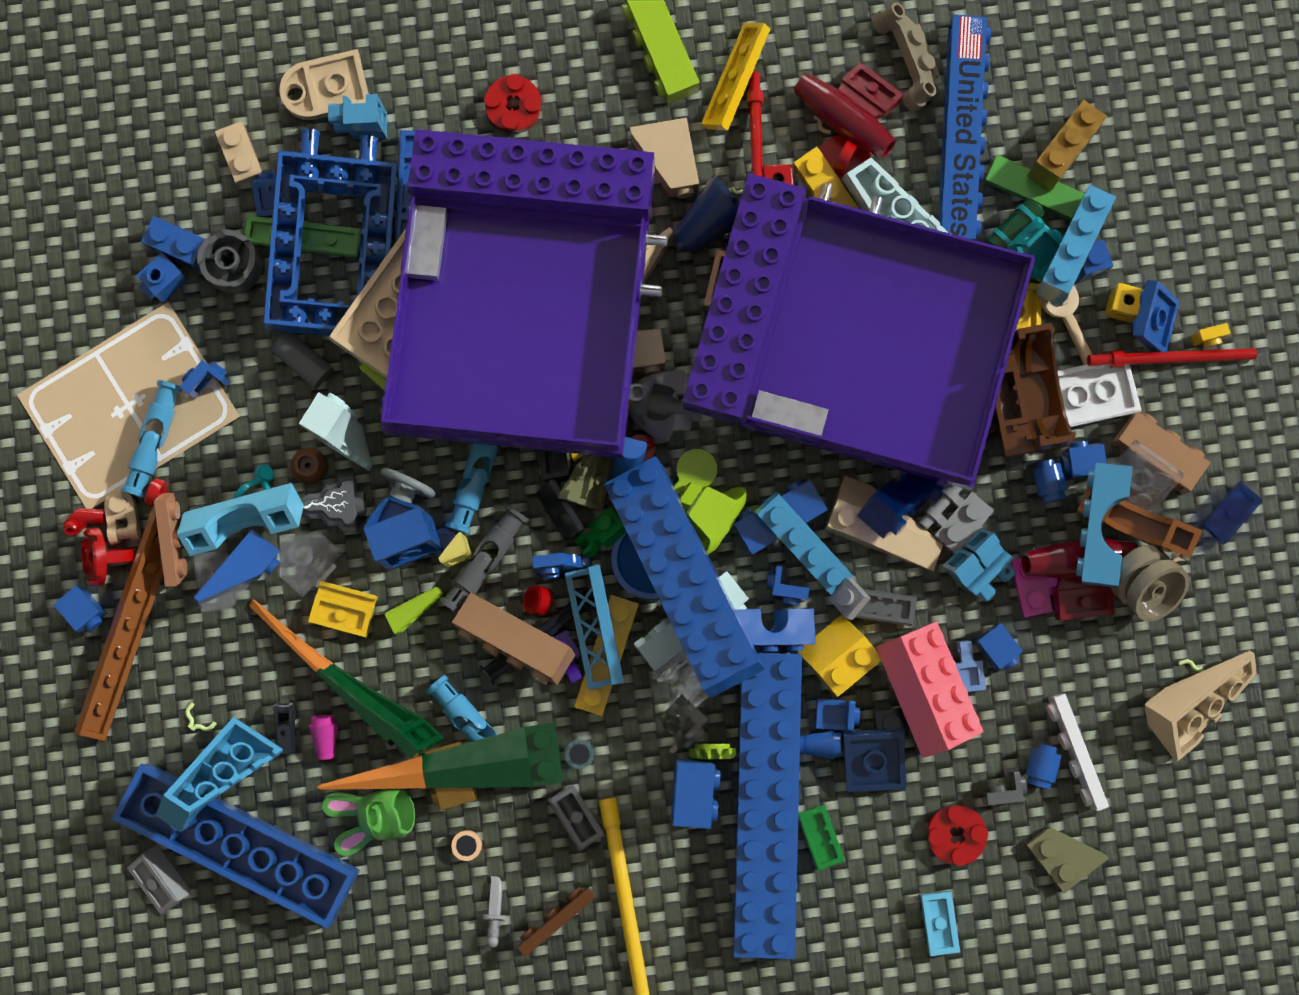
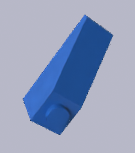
[193,529,280,606]

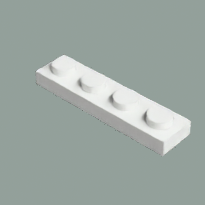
[1047,694,1109,811]

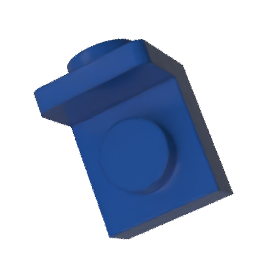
[251,171,276,217]

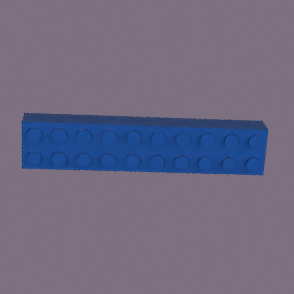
[732,653,802,959]

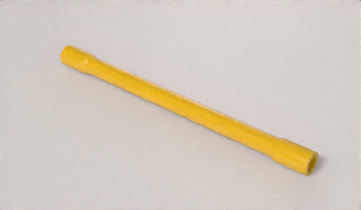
[599,797,650,995]

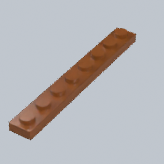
[74,506,182,741]

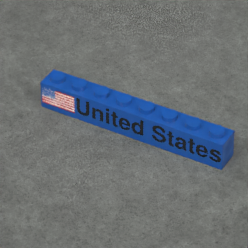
[938,14,991,240]

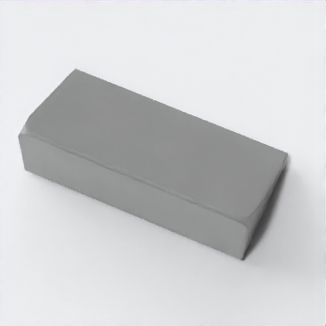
[127,846,191,916]

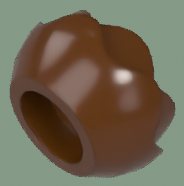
[290,448,327,484]

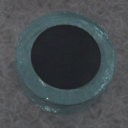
[565,739,595,769]

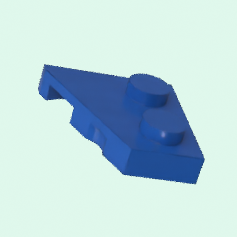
[532,553,592,581]

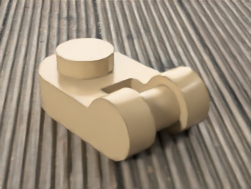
[104,490,141,545]

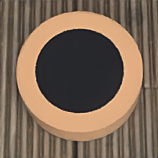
[451,830,482,861]

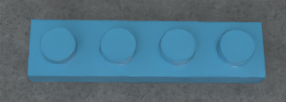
[754,492,853,595]

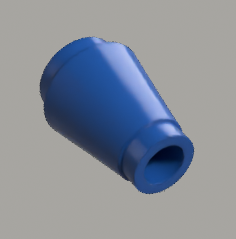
[800,730,842,759]

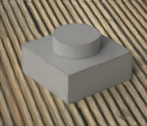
[829,577,871,620]

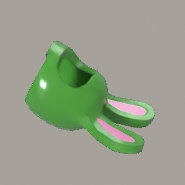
[322,789,415,856]

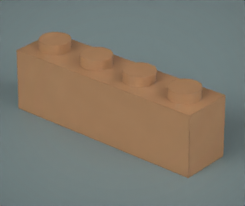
[452,593,575,685]

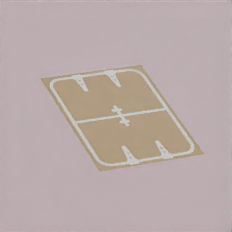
[17,302,240,509]

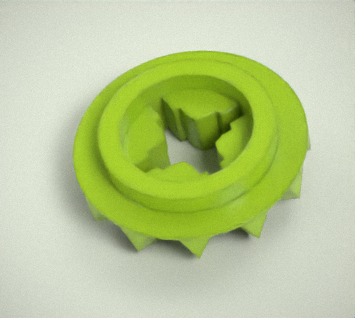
[689,744,736,759]

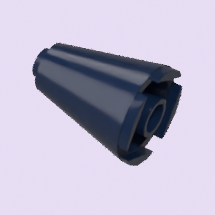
[673,175,740,253]

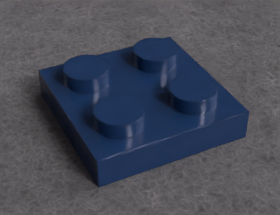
[843,729,906,792]

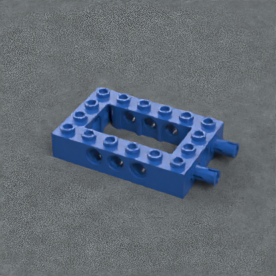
[264,129,397,336]

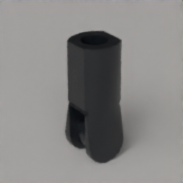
[273,700,296,754]

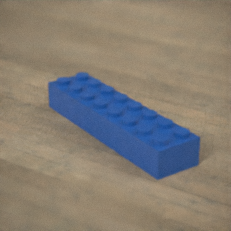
[604,456,765,698]
[112,763,360,929]

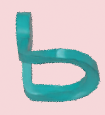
[233,465,274,499]

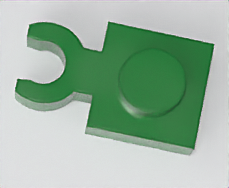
[575,506,627,558]

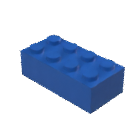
[671,759,720,829]

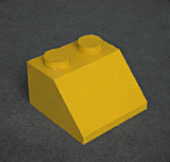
[796,614,881,697]

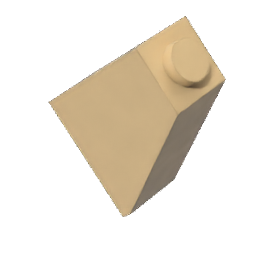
[630,118,699,198]

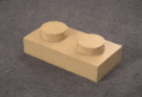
[215,121,263,186]

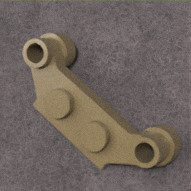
[872,2,940,112]

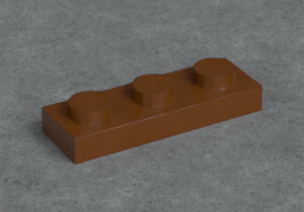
[518,886,596,957]

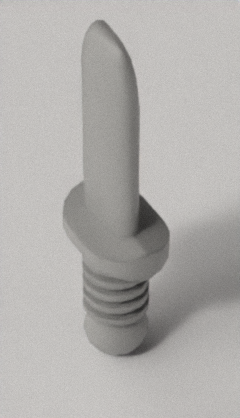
[483,876,506,948]

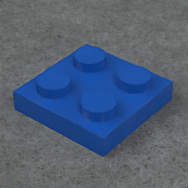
[1132,280,1180,352]

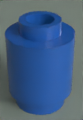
[1032,459,1068,504]
[1026,744,1062,789]

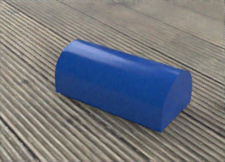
[611,437,647,478]

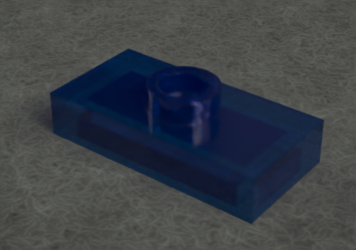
[1200,481,1263,545]

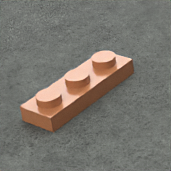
[154,493,188,587]

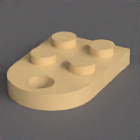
[280,49,369,120]

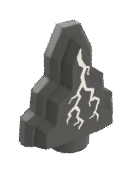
[301,474,367,533]

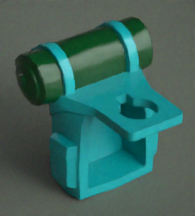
[986,198,1063,281]

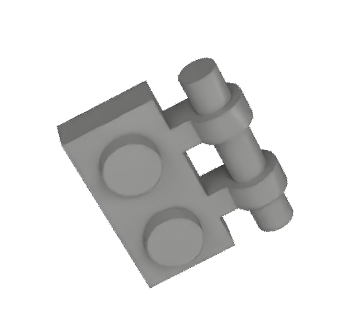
[919,485,994,554]

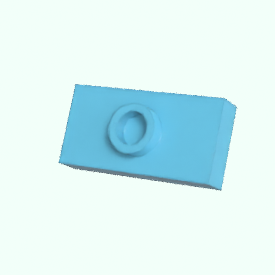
[920,890,960,956]

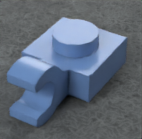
[956,640,986,692]

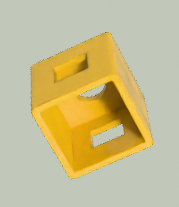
[1105,283,1144,323]

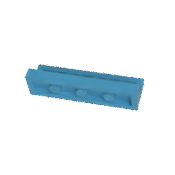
[565,565,624,689]

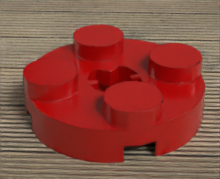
[484,74,541,133]
[927,805,988,866]

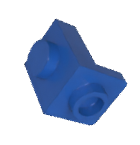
[180,360,230,399]
[766,566,809,606]
[815,699,860,731]

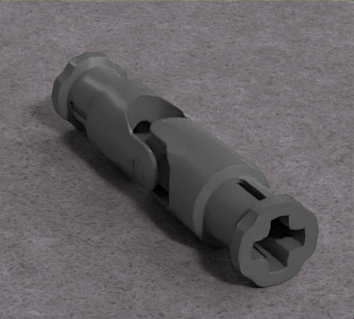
[439,505,529,613]

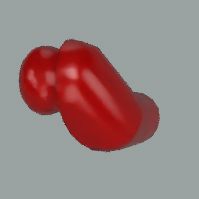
[63,508,106,537]

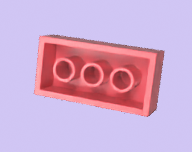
[876,621,984,758]

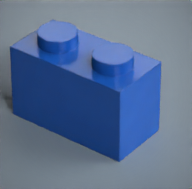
[141,216,205,273]

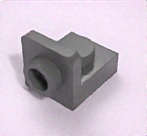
[981,771,1027,806]

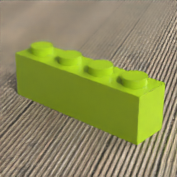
[621,0,700,105]

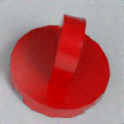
[819,135,871,191]
[81,528,136,587]

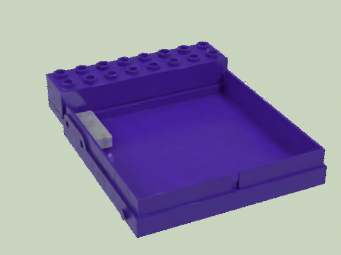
[381,129,668,459]
[683,173,1035,490]

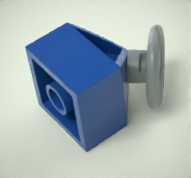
[363,468,443,571]

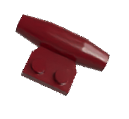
[794,62,904,159]
[1021,539,1138,620]

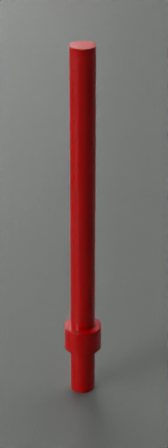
[746,71,764,177]
[1087,348,1257,368]

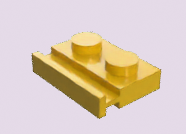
[308,581,378,638]

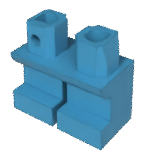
[328,94,387,140]
[942,528,1016,601]

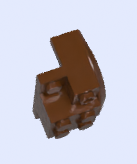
[991,323,1076,458]

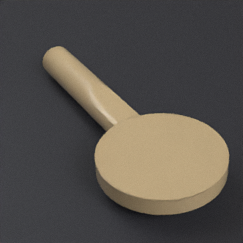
[1039,285,1092,365]

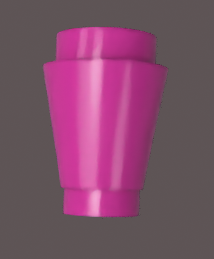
[309,715,339,760]

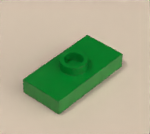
[798,804,845,871]

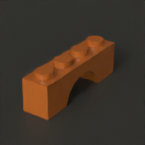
[1077,488,1202,561]

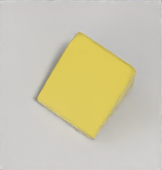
[438,532,473,568]

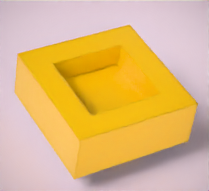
[1191,323,1231,348]

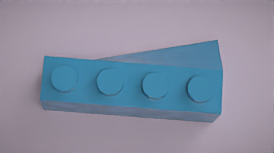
[156,717,283,833]

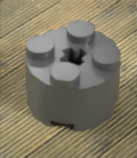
[197,229,263,294]

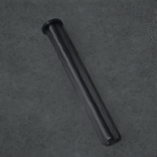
[479,587,607,685]

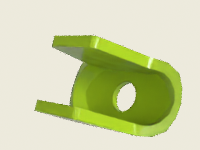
[679,483,747,554]

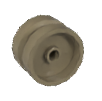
[1110,545,1190,622]

